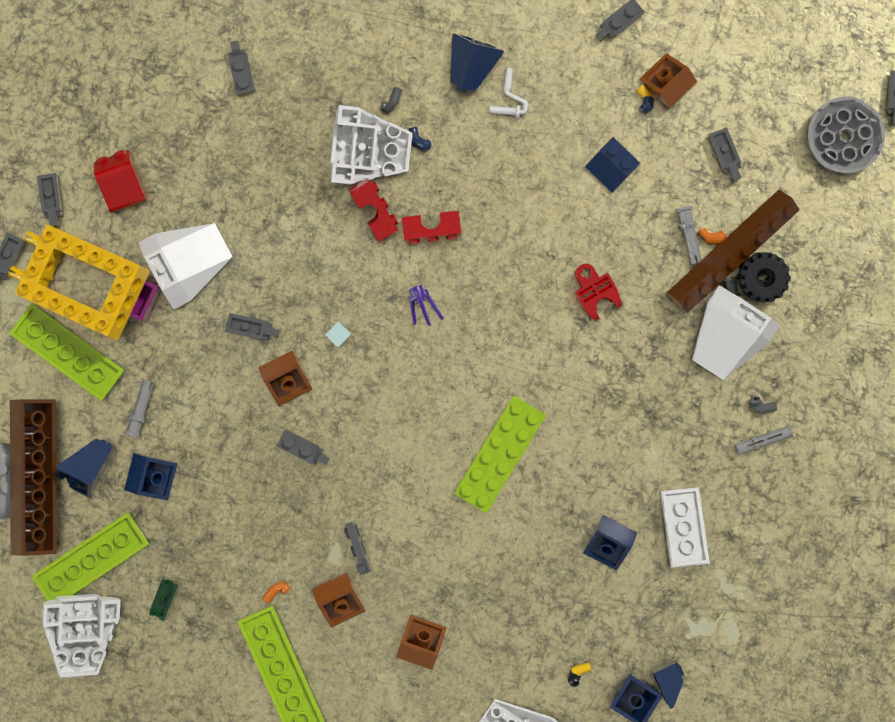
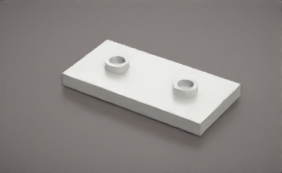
[660,487,710,568]

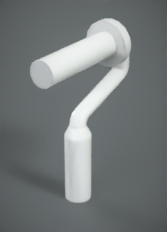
[490,68,528,119]

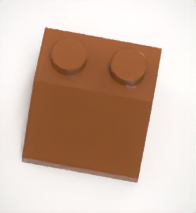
[639,53,697,108]
[258,350,312,406]
[312,573,366,628]
[396,615,447,670]

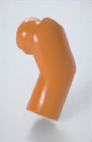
[697,226,727,245]
[262,581,290,603]

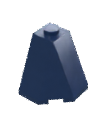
[450,33,504,92]
[56,439,113,499]

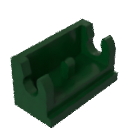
[149,576,181,621]

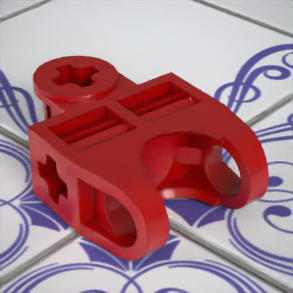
[574,263,622,322]

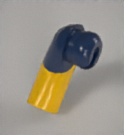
[636,84,654,113]

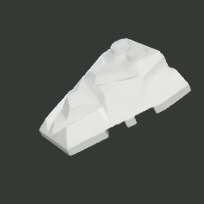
[330,105,413,184]
[42,594,121,678]

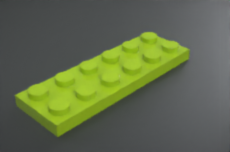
[9,303,125,401]
[454,395,546,513]
[31,512,150,601]

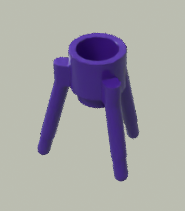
[408,285,444,326]

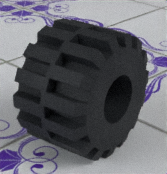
[738,252,791,303]

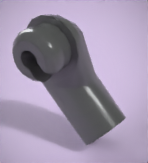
[380,87,402,113]
[749,395,777,414]

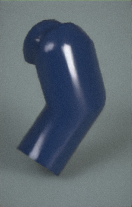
[408,127,432,151]

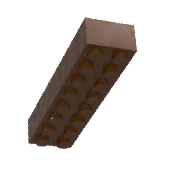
[10,399,57,556]

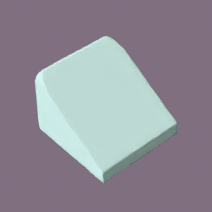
[325,321,352,348]

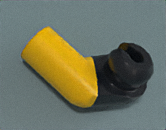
[567,662,591,687]

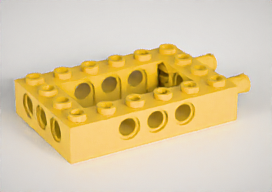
[8,224,150,341]

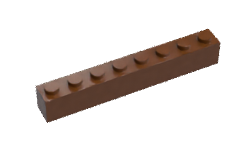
[667,189,800,313]

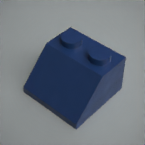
[585,137,641,193]
[124,453,177,501]
[583,515,637,571]
[650,659,684,709]
[610,673,663,722]

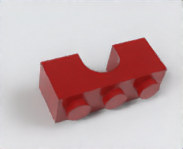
[348,178,398,242]
[401,210,461,245]

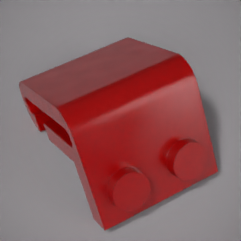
[93,150,147,213]

